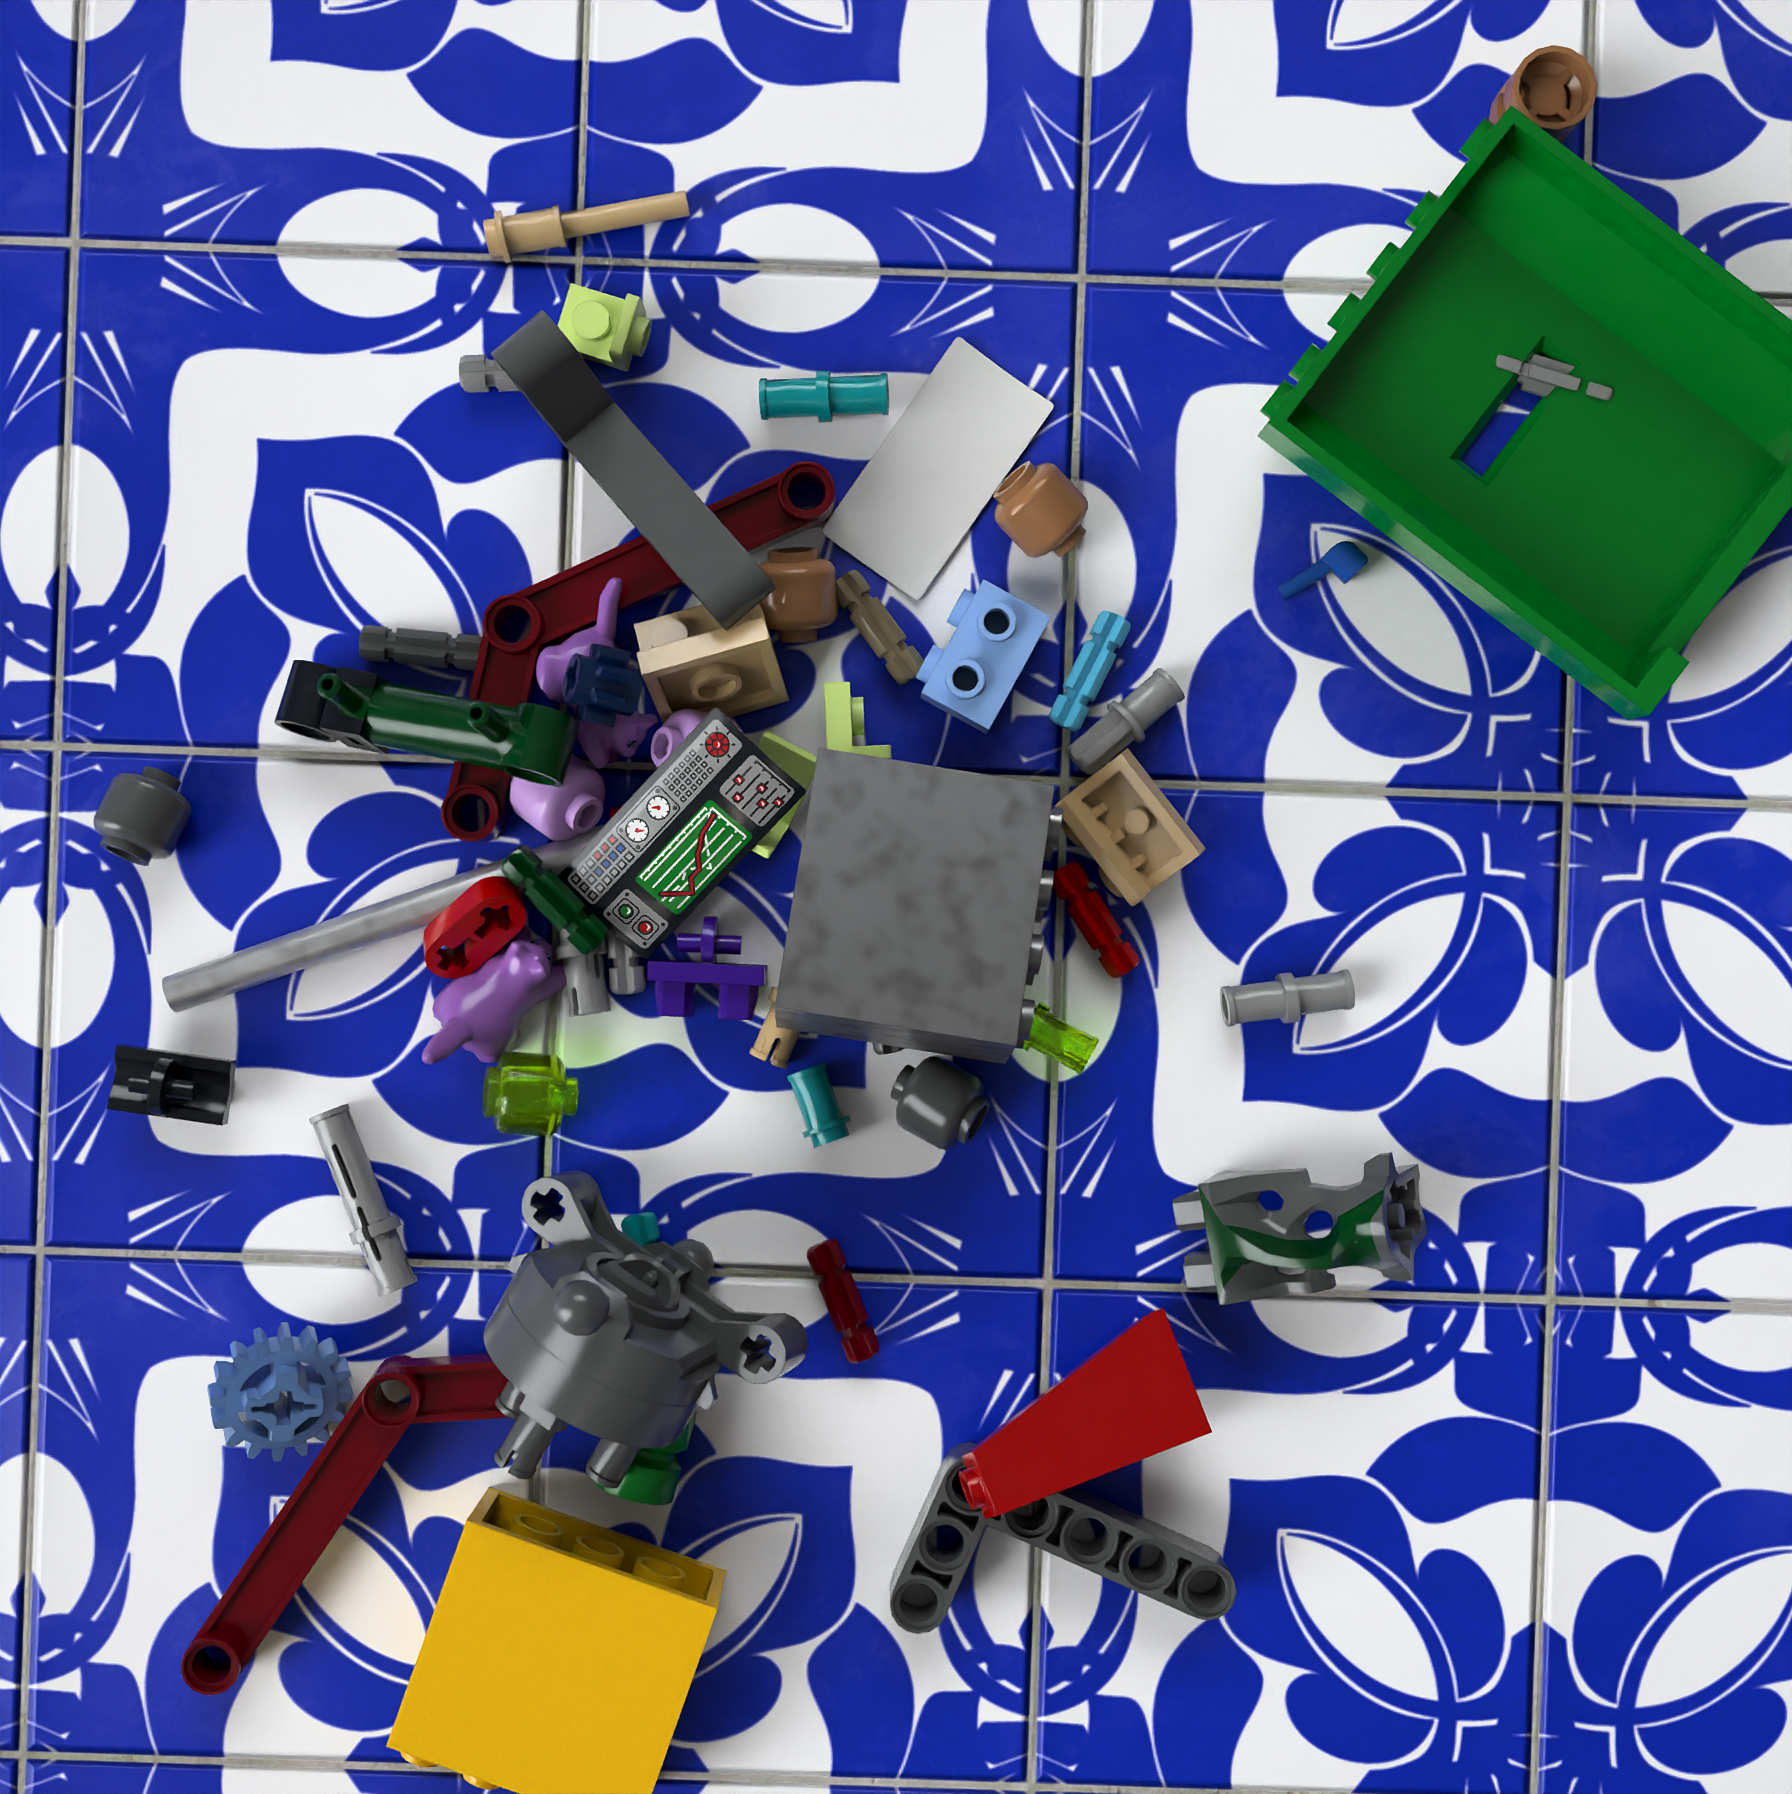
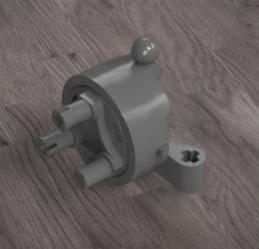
[483,1170,808,1489]

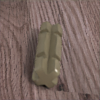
[836,570,924,685]

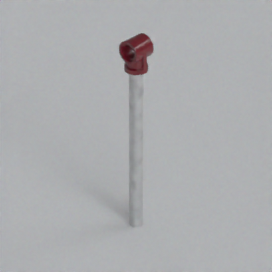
[162,803,625,1013]

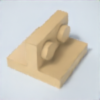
[634,604,789,724]

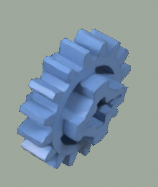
[207,1322,354,1462]

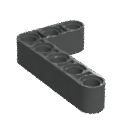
[491,310,776,631]
[890,1442,1237,1634]

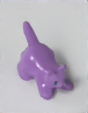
[536,577,658,769]
[422,925,567,1065]

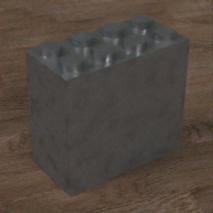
[774,748,1063,1064]

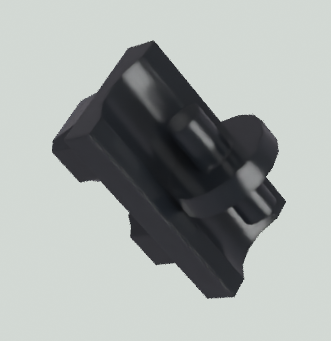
[107,1044,237,1126]

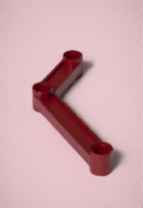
[441,461,837,843]
[181,1354,509,1695]

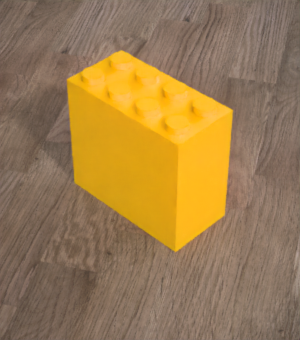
[386,1487,727,1794]

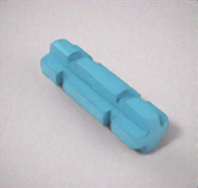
[1049,610,1131,732]

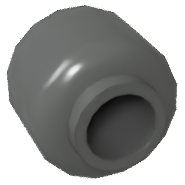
[93,766,192,866]
[891,1055,990,1150]

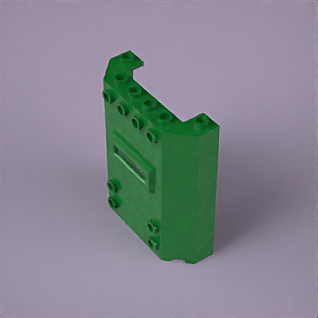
[1257,105,1792,720]

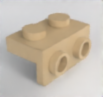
[1055,748,1206,906]

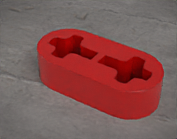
[423,876,527,979]

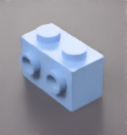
[916,579,1051,734]

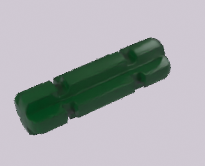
[500,845,609,955]

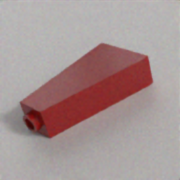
[959,1308,1212,1519]

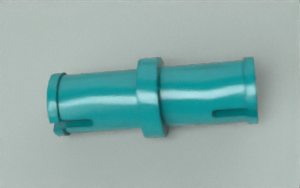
[759,370,889,423]

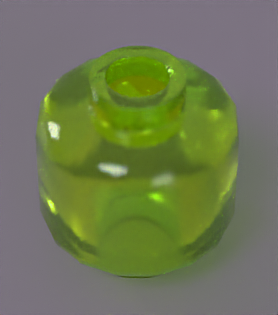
[482,1052,578,1137]

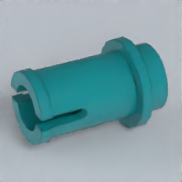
[787,1063,851,1148]

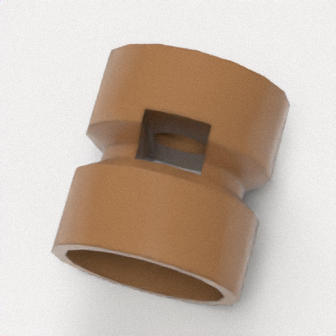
[1489,45,1597,144]

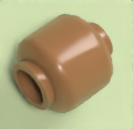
[993,461,1088,558]
[759,547,838,643]

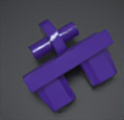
[647,916,768,1020]

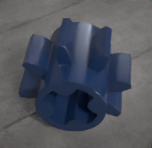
[562,643,643,728]

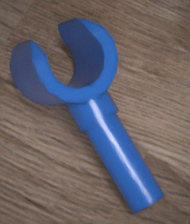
[1277,541,1368,600]

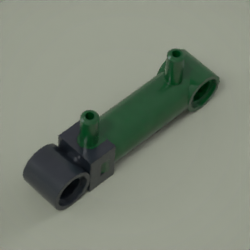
[274,660,581,787]

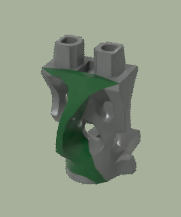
[1172,1152,1428,1305]

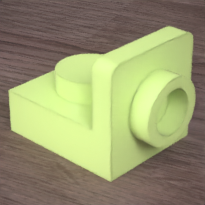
[558,283,652,372]
[824,682,892,759]

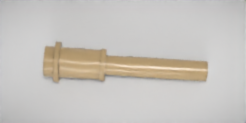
[483,190,690,263]

